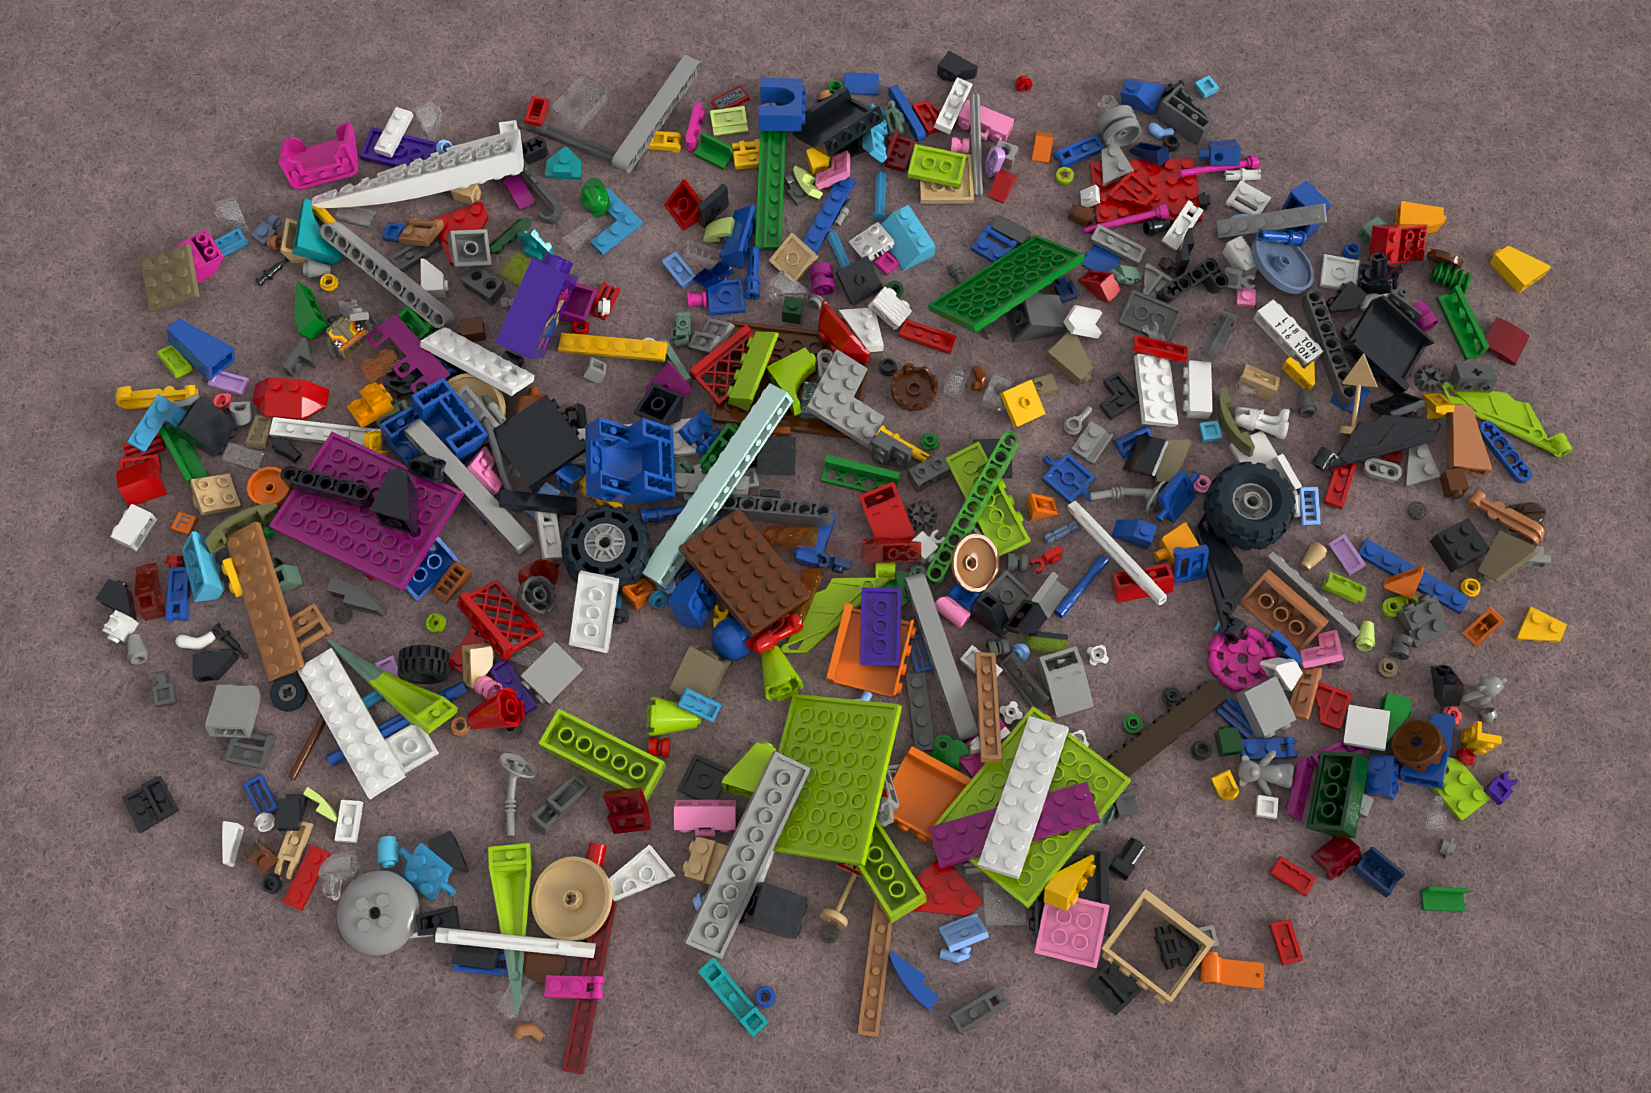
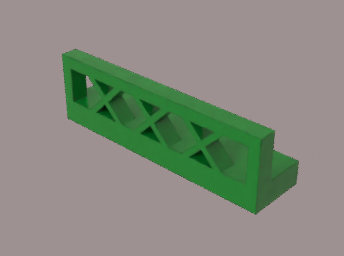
[1436,285,1489,361]
[159,424,209,486]
[821,455,900,492]

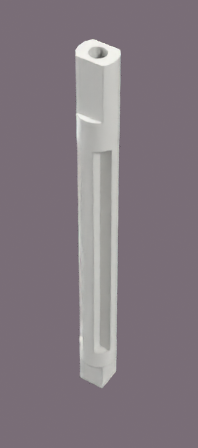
[1068,501,1167,605]
[435,927,596,958]

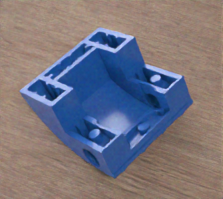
[381,377,488,479]
[585,417,676,503]

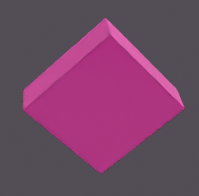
[874,252,899,275]

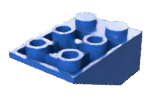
[668,570,717,629]

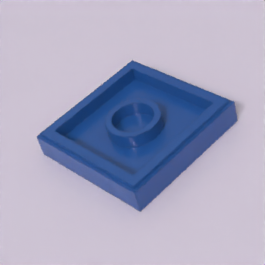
[706,278,746,316]

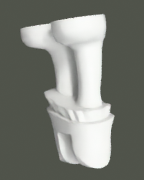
[1234,407,1290,440]

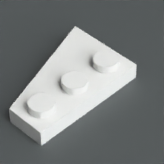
[838,308,884,352]
[609,844,676,902]

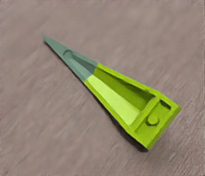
[328,640,458,734]
[488,843,532,1016]

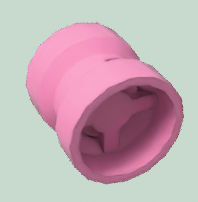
[951,137,970,154]
[474,675,502,699]

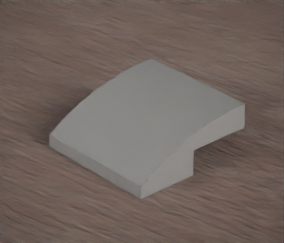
[688,318,735,353]

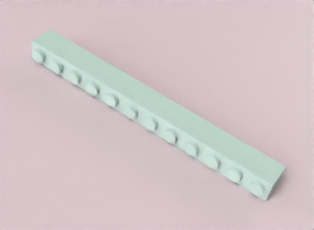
[643,383,794,589]

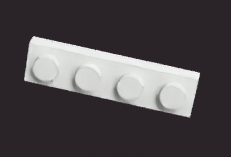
[934,77,973,135]

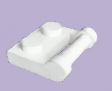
[1225,181,1271,215]

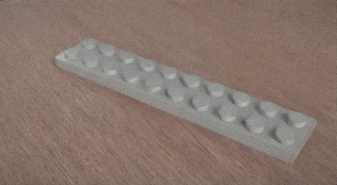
[683,750,811,959]

